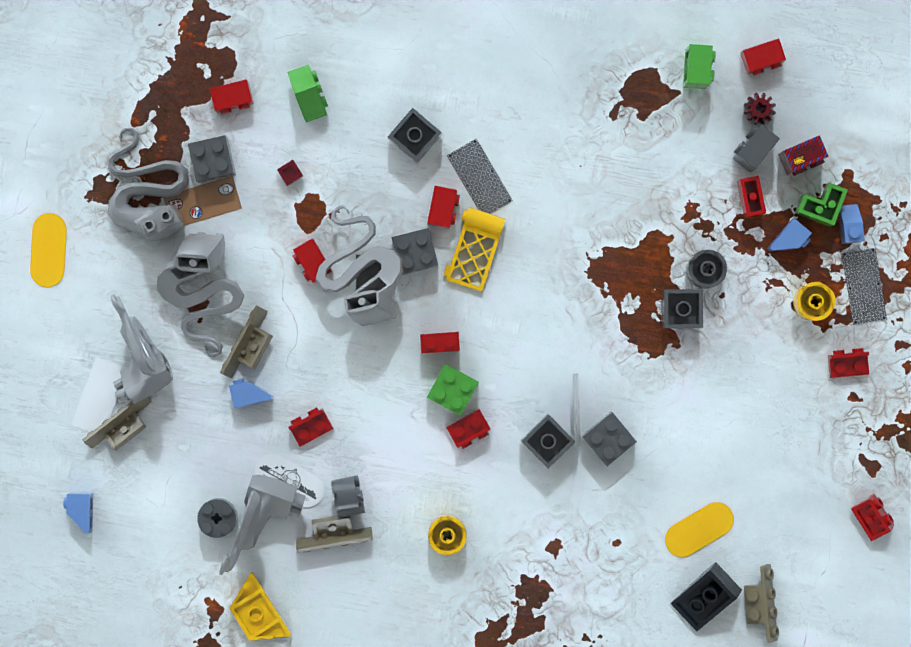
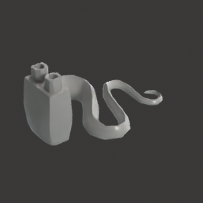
[108,128,189,242]
[316,205,403,326]
[157,232,244,357]
[111,295,173,404]
[219,475,306,575]

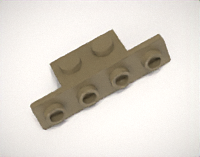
[220,305,273,378]
[83,397,152,451]
[296,516,373,552]
[744,564,779,643]

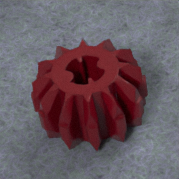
[743,93,776,125]

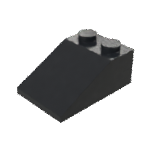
[670,562,742,632]

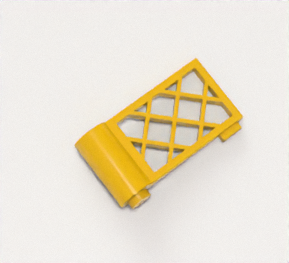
[444,207,506,292]

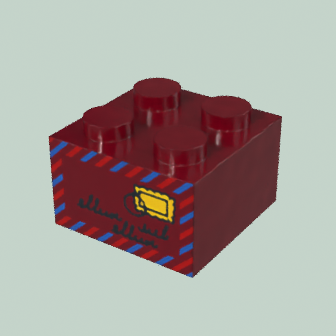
[778,135,829,176]

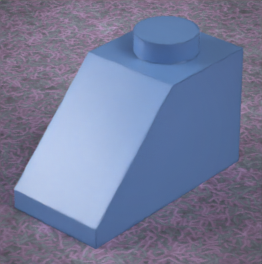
[838,204,865,244]
[767,219,812,251]
[229,379,273,408]
[63,493,93,533]

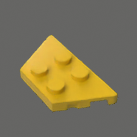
[229,572,292,641]

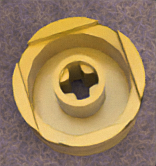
[793,282,836,321]
[428,515,467,555]

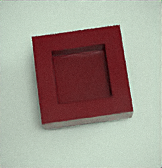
[277,160,303,186]

